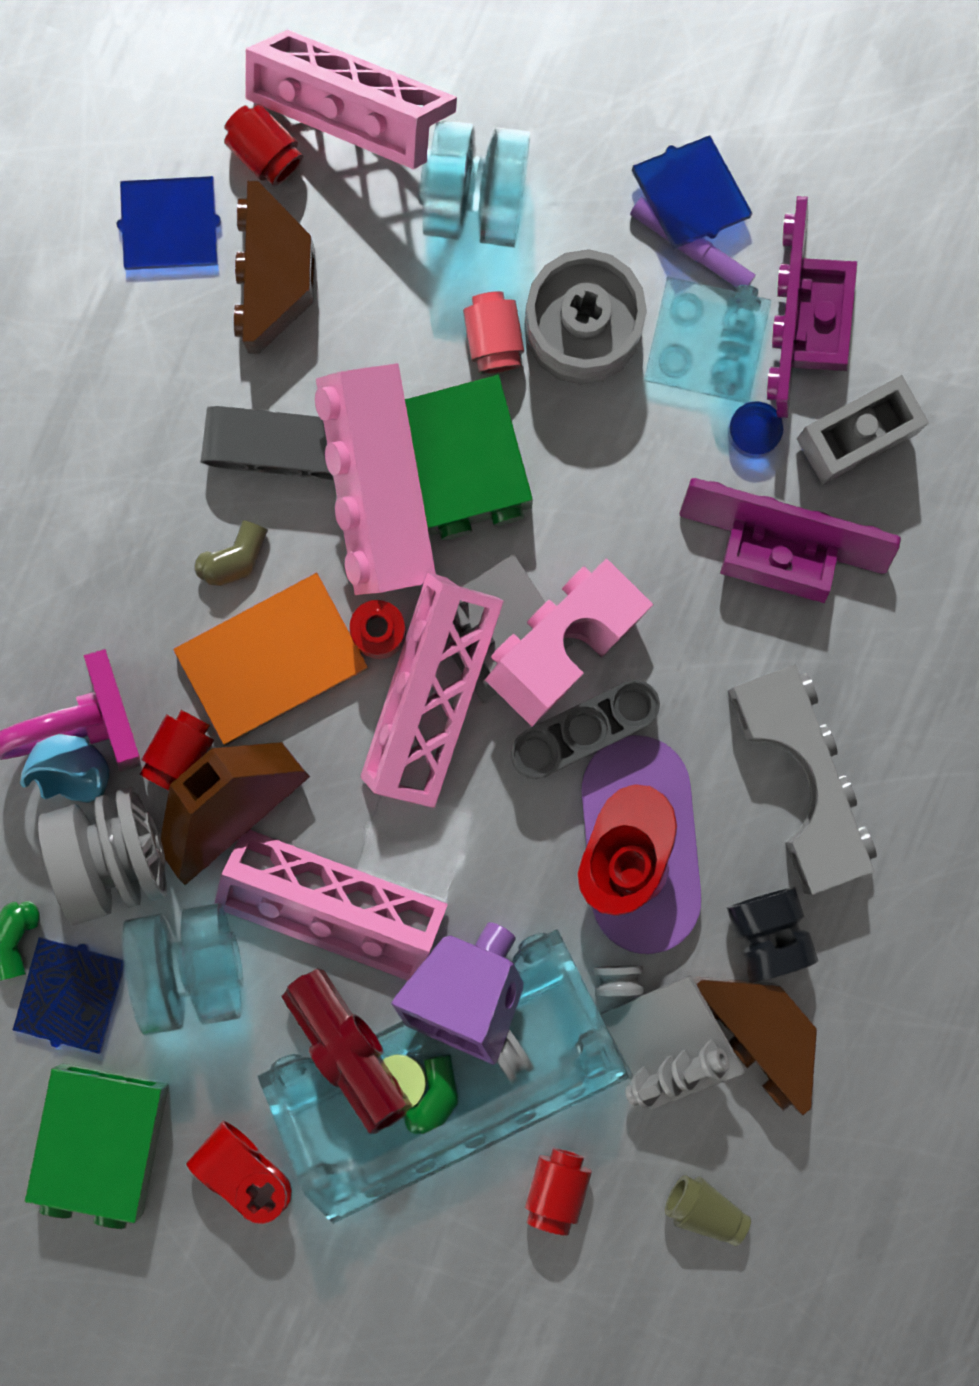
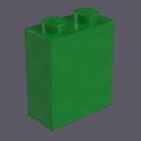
[405,374,533,540]
[25,1063,169,1229]

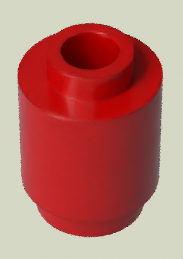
[224,105,304,187]
[349,600,406,659]
[139,710,214,791]
[525,1148,592,1236]

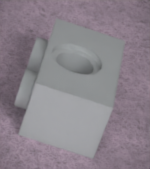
[797,375,929,486]

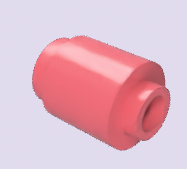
[463,291,524,374]

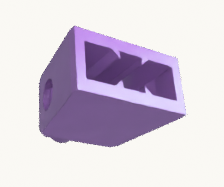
[391,922,524,1065]

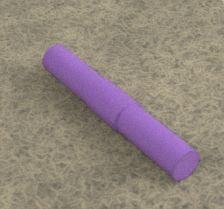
[630,197,756,293]

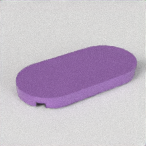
[581,735,702,954]

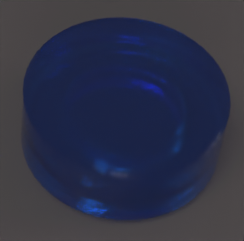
[728,401,784,458]

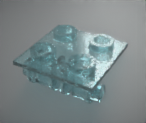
[644,276,772,404]

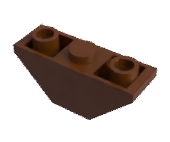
[234,181,315,354]
[160,742,310,885]
[693,976,817,1116]

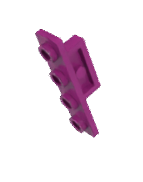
[767,196,857,418]
[679,478,901,603]

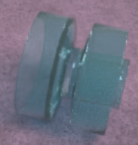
[419,120,530,248]
[122,903,244,1036]

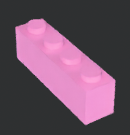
[315,363,436,595]

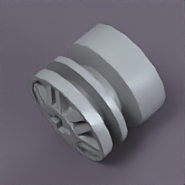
[38,787,167,925]

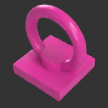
[0,649,141,772]

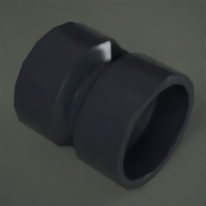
[727,887,819,982]

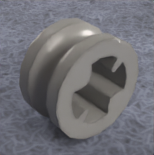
[594,965,644,997]
[497,1029,535,1084]

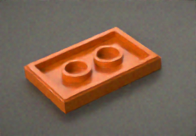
[173,572,369,745]

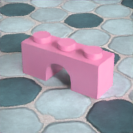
[485,558,654,726]

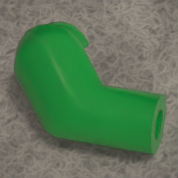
[0,901,40,981]
[404,1055,458,1136]

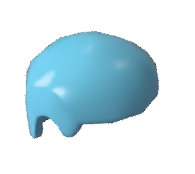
[20,734,109,803]

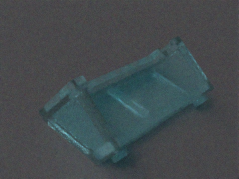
[257,929,629,1224]

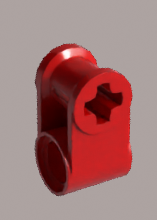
[186,1120,293,1224]

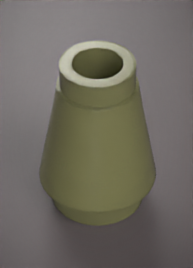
[665,1175,751,1247]

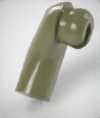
[194,520,268,586]

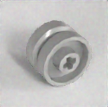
[524,249,647,385]

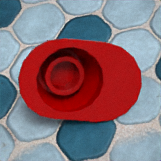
[578,784,677,916]

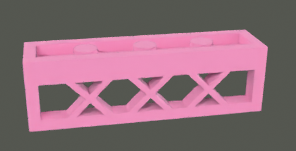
[245,30,457,170]
[360,572,504,808]
[213,830,448,981]

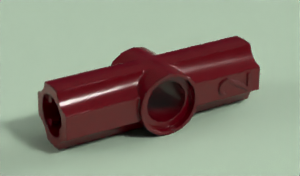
[281,968,413,1134]

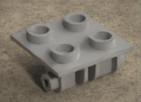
[445,554,573,703]
[599,975,745,1109]

